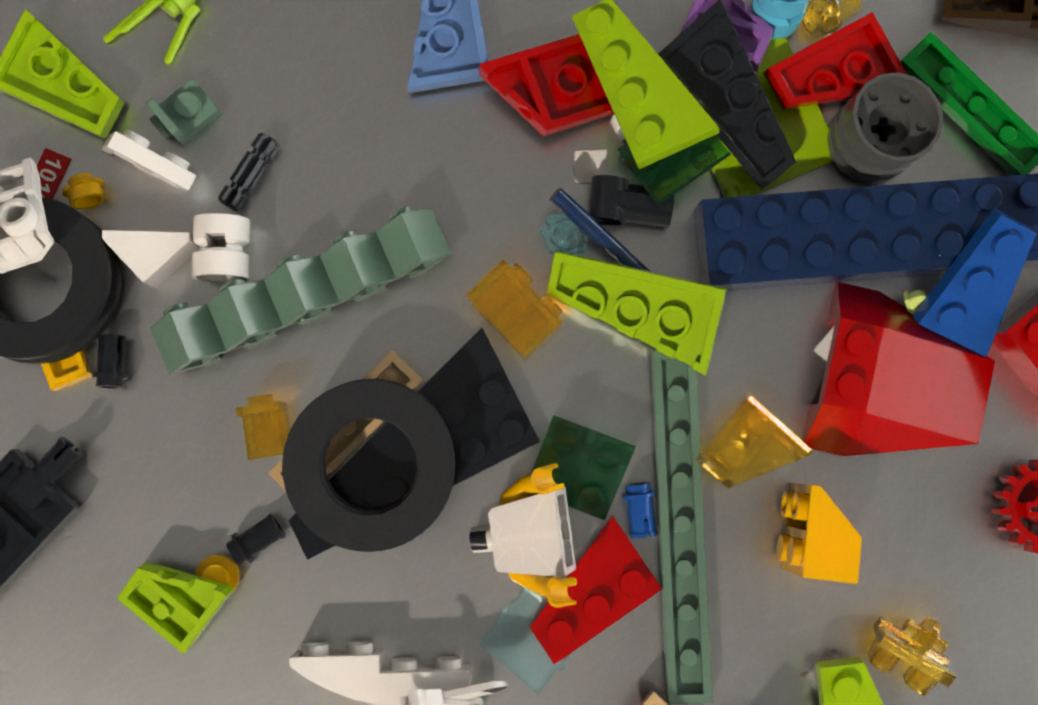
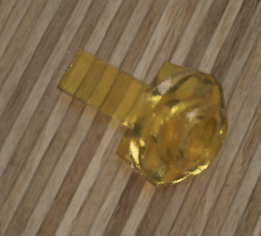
[803,0,862,36]

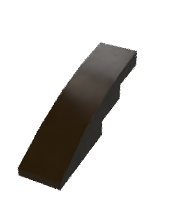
[941,0,1038,39]

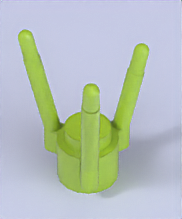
[103,0,201,64]

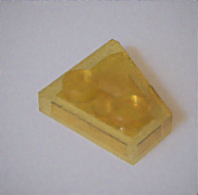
[696,395,813,489]

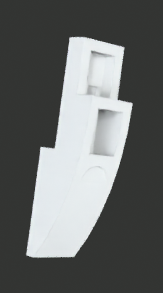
[289,641,471,705]

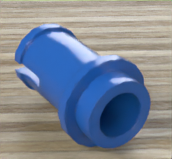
[622,482,658,538]

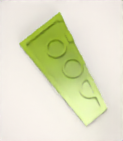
[571,0,720,169]
[546,251,727,376]

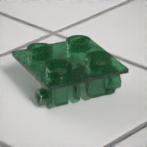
[617,135,731,205]
[531,415,636,520]

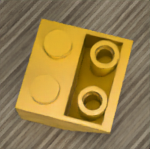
[777,483,862,584]

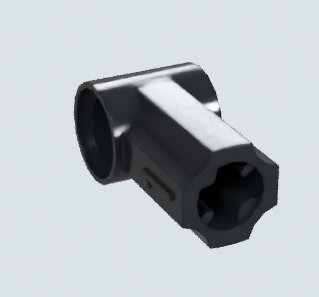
[587,175,675,228]

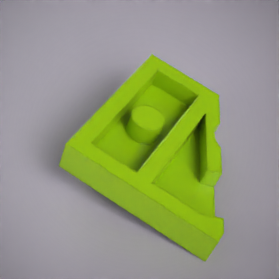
[117,561,234,654]

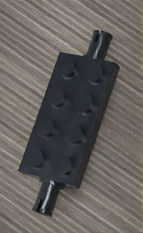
[0,437,83,593]

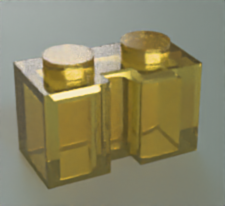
[466,259,563,361]

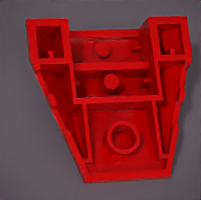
[800,281,995,456]

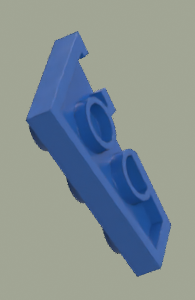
[913,209,1036,357]

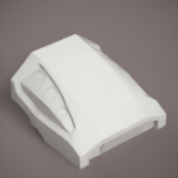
[0,157,54,274]

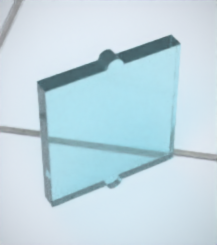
[479,588,570,694]

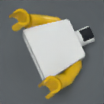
[469,463,577,608]

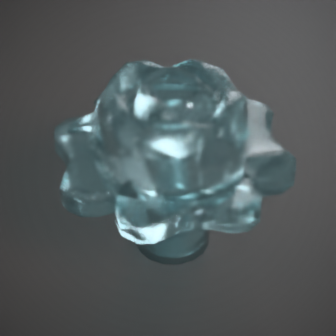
[540,212,591,255]

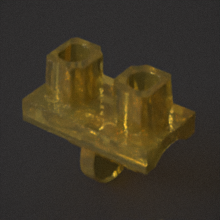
[867,616,956,696]

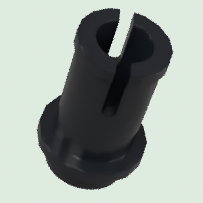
[92,334,128,389]
[226,513,286,565]

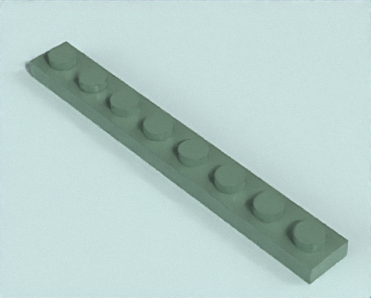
[651,351,713,704]

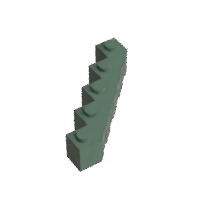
[150,206,452,375]

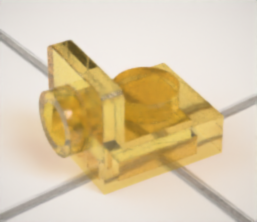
[236,394,291,460]

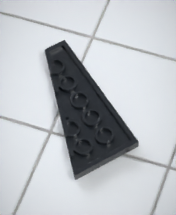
[288,328,540,560]

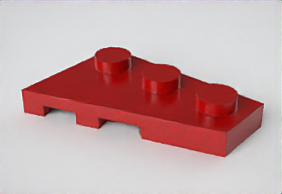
[763,12,908,110]
[529,516,662,665]

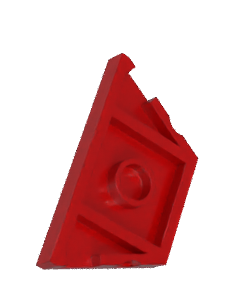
[478,34,614,136]

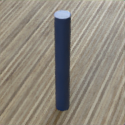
[549,187,650,271]

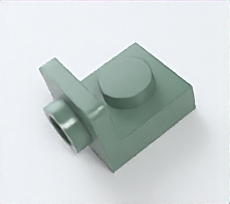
[146,78,223,145]

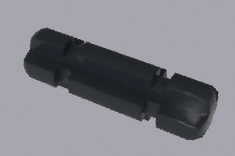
[218,133,280,211]

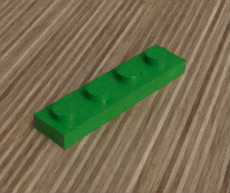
[900,32,1038,175]

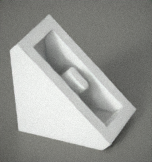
[102,230,199,289]

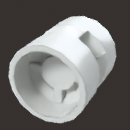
[192,213,250,283]

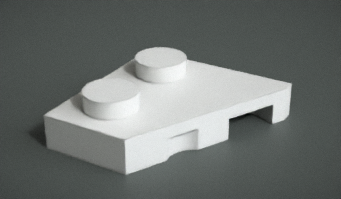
[101,129,197,191]

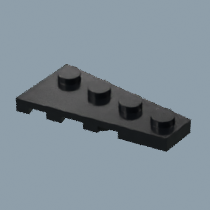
[658,0,796,190]

